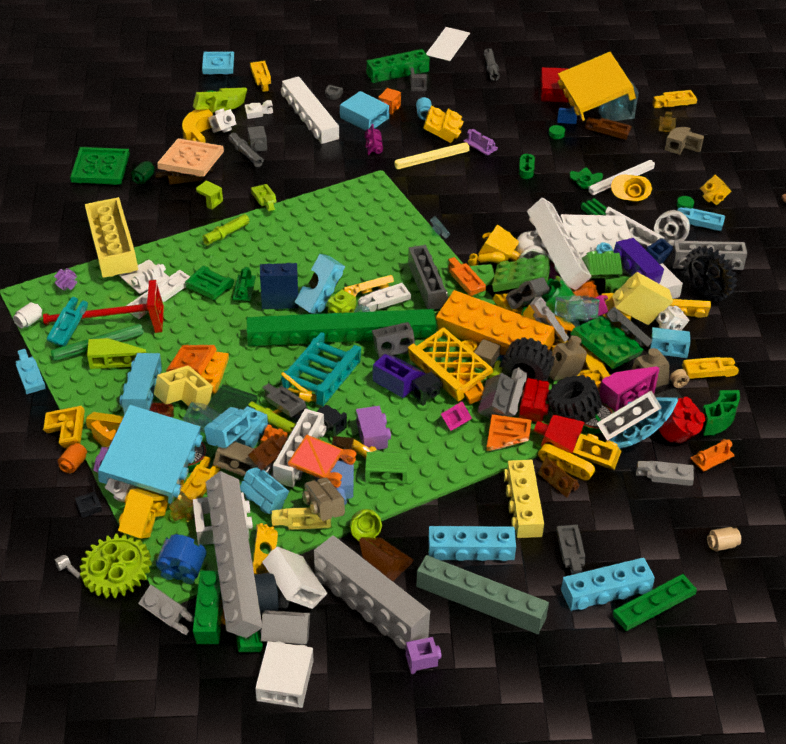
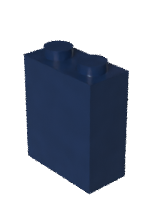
[260,263,299,309]

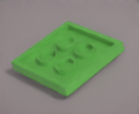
[492,254,551,292]

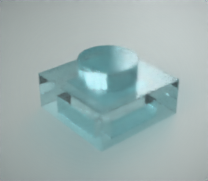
[430,216,451,239]

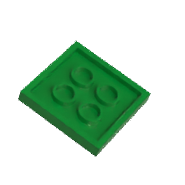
[70,147,130,185]
[570,315,644,369]

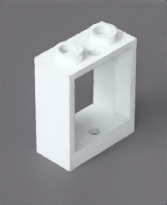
[193,492,253,546]

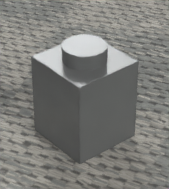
[248,126,267,152]

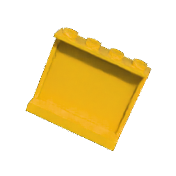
[558,52,636,121]

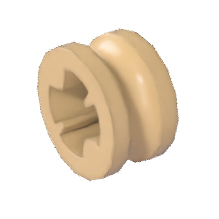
[670,369,689,388]

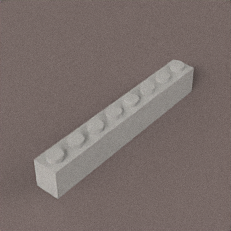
[206,471,262,638]

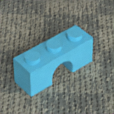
[295,254,345,314]

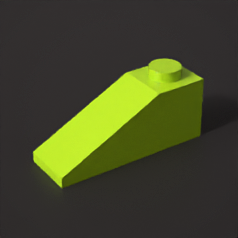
[87,338,147,369]

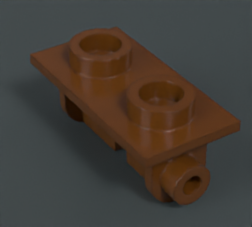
[538,457,580,497]

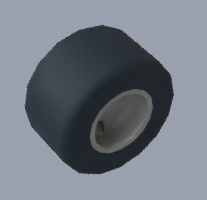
[254,573,279,615]

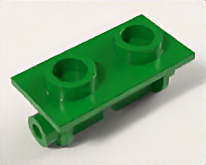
[233,267,256,301]

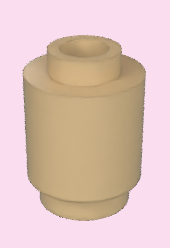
[707,527,741,551]

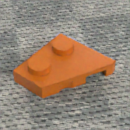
[486,414,531,451]

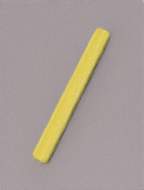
[394,142,469,170]

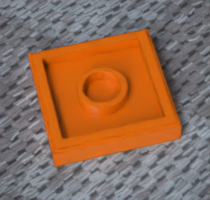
[166,345,217,375]

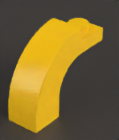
[182,109,213,143]

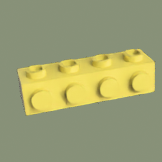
[504,460,544,538]

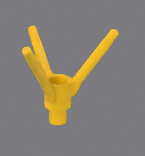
[272,372,316,414]

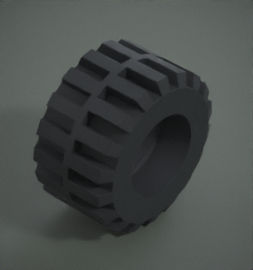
[501,337,554,387]
[548,375,602,423]

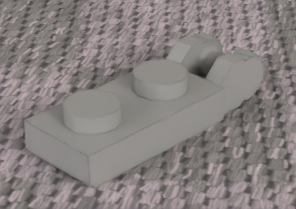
[138,585,195,635]

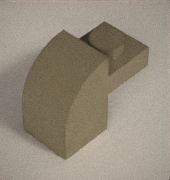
[665,127,704,155]

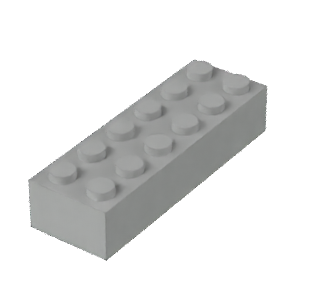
[314,535,430,650]

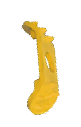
[252,523,278,575]

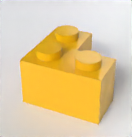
[118,488,168,539]

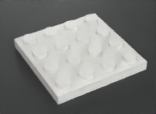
[560,214,631,276]

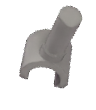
[55,555,81,579]

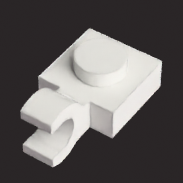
[245,100,273,119]

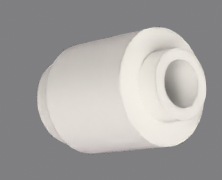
[13,302,42,328]

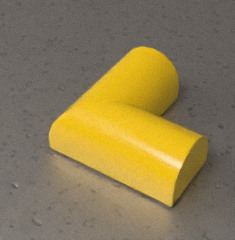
[43,406,85,449]

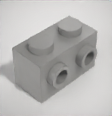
[261,610,310,645]

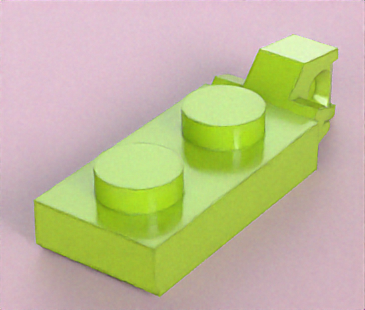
[251,184,276,211]

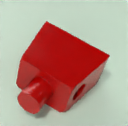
[533,415,585,454]

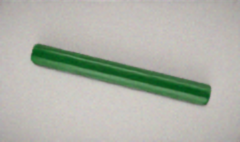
[51,324,143,361]

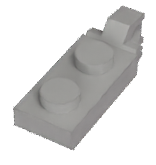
[529,297,569,342]
[503,368,527,417]
[636,461,694,486]

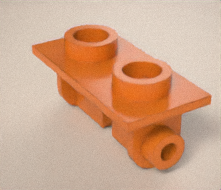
[690,439,734,472]

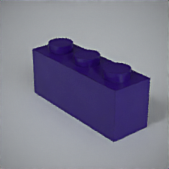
[613,238,664,284]

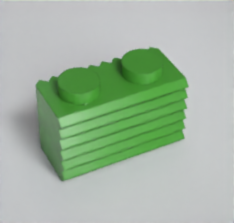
[582,251,623,279]
[365,450,408,484]

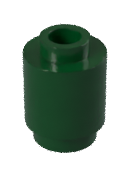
[131,161,155,185]

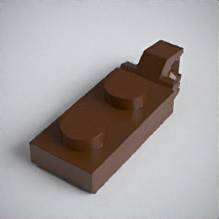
[585,117,631,140]
[248,434,288,471]

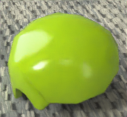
[349,509,382,541]

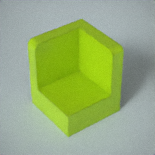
[196,180,223,209]

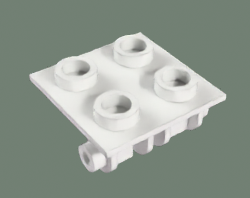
[119,260,169,294]

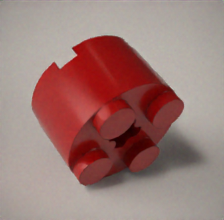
[658,397,705,444]

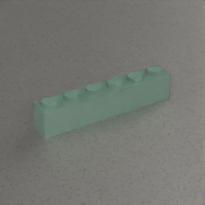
[416,555,549,634]

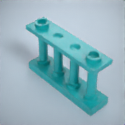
[281,332,361,406]

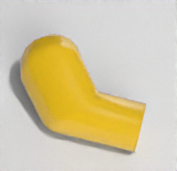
[354,439,377,458]

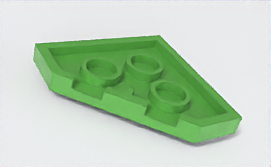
[438,264,495,301]

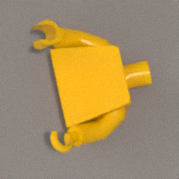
[468,224,521,266]

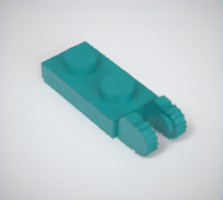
[47,297,88,347]

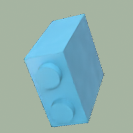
[340,91,389,131]

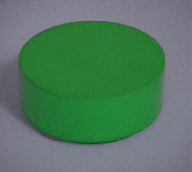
[549,125,565,139]
[676,196,694,209]

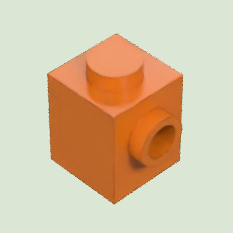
[378,88,401,114]

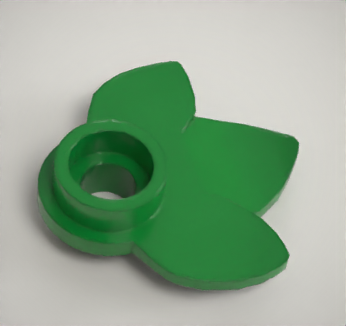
[570,168,603,189]

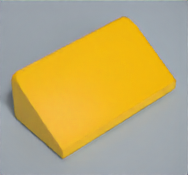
[86,412,124,432]

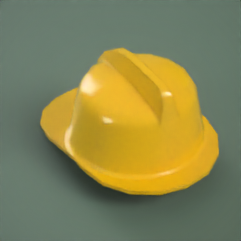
[611,174,652,202]

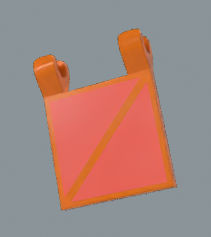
[288,435,356,488]

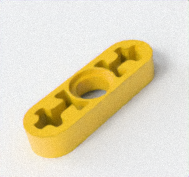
[538,444,595,480]

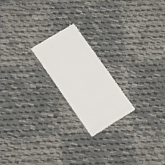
[426,27,470,61]

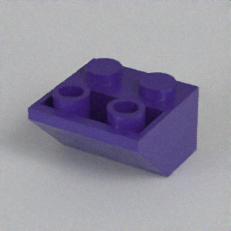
[373,354,426,398]

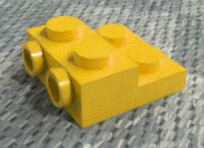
[423,105,464,143]

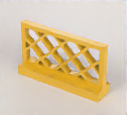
[408,327,493,402]

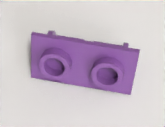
[463,129,498,156]

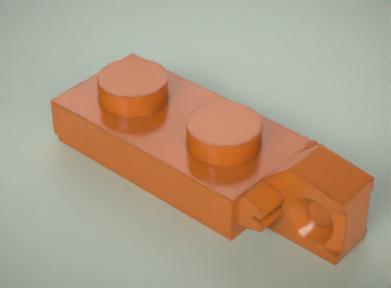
[448,257,486,296]

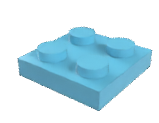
[202,52,234,75]

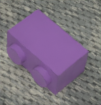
[356,406,391,450]

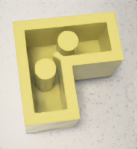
[154,365,213,410]

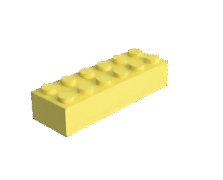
[85,197,138,278]

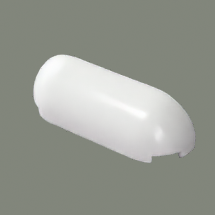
[605,206,665,248]

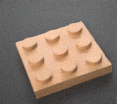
[157,138,224,177]

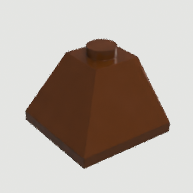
[359,537,413,582]

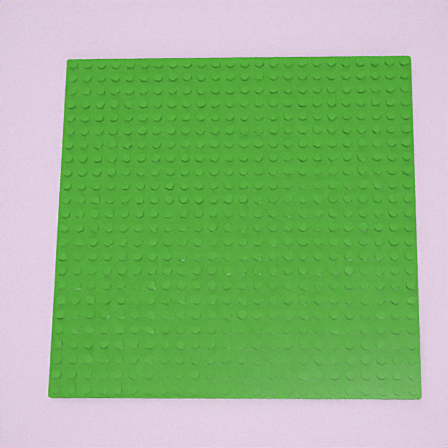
[0,171,593,604]

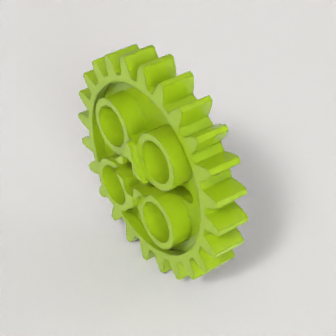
[80,533,152,598]

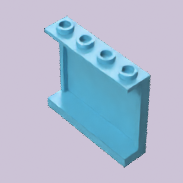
[98,405,203,504]

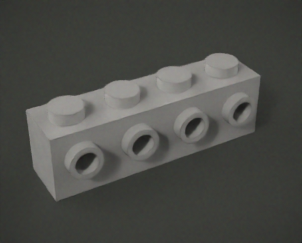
[671,241,747,270]

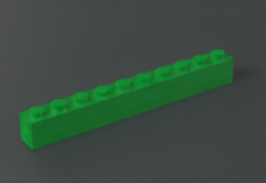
[247,309,436,346]

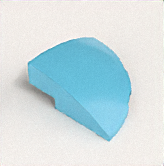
[609,397,678,449]

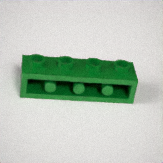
[366,49,430,83]

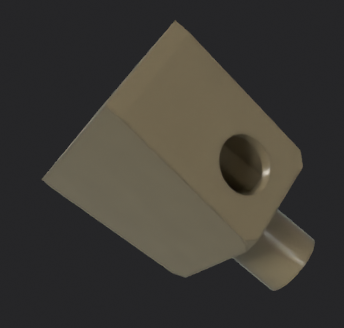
[549,336,587,381]
[632,348,669,387]

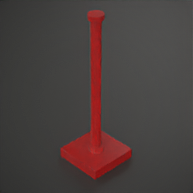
[43,280,164,333]

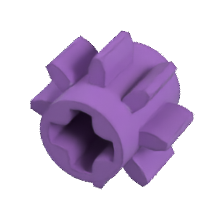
[54,268,78,291]

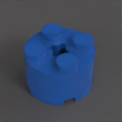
[156,534,207,584]

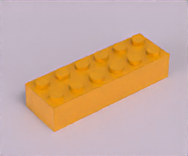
[436,290,555,356]

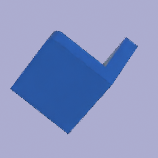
[557,106,577,124]

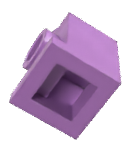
[406,637,441,674]

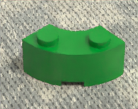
[702,390,740,436]

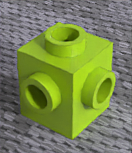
[327,290,356,313]

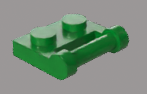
[185,266,234,300]

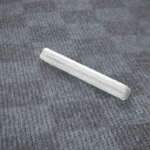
[588,160,655,195]

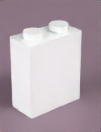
[262,547,327,609]
[256,641,313,708]

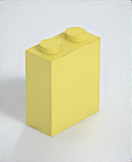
[612,272,673,325]

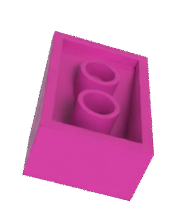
[599,366,660,412]

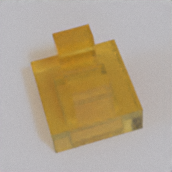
[659,112,676,132]
[169,491,195,521]

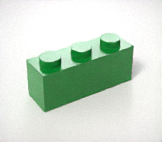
[193,571,223,644]

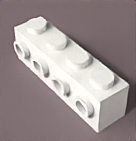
[273,409,326,487]

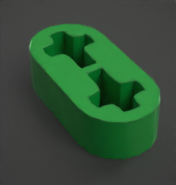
[519,154,535,179]

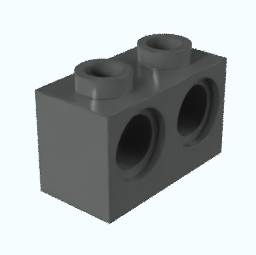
[372,322,415,358]

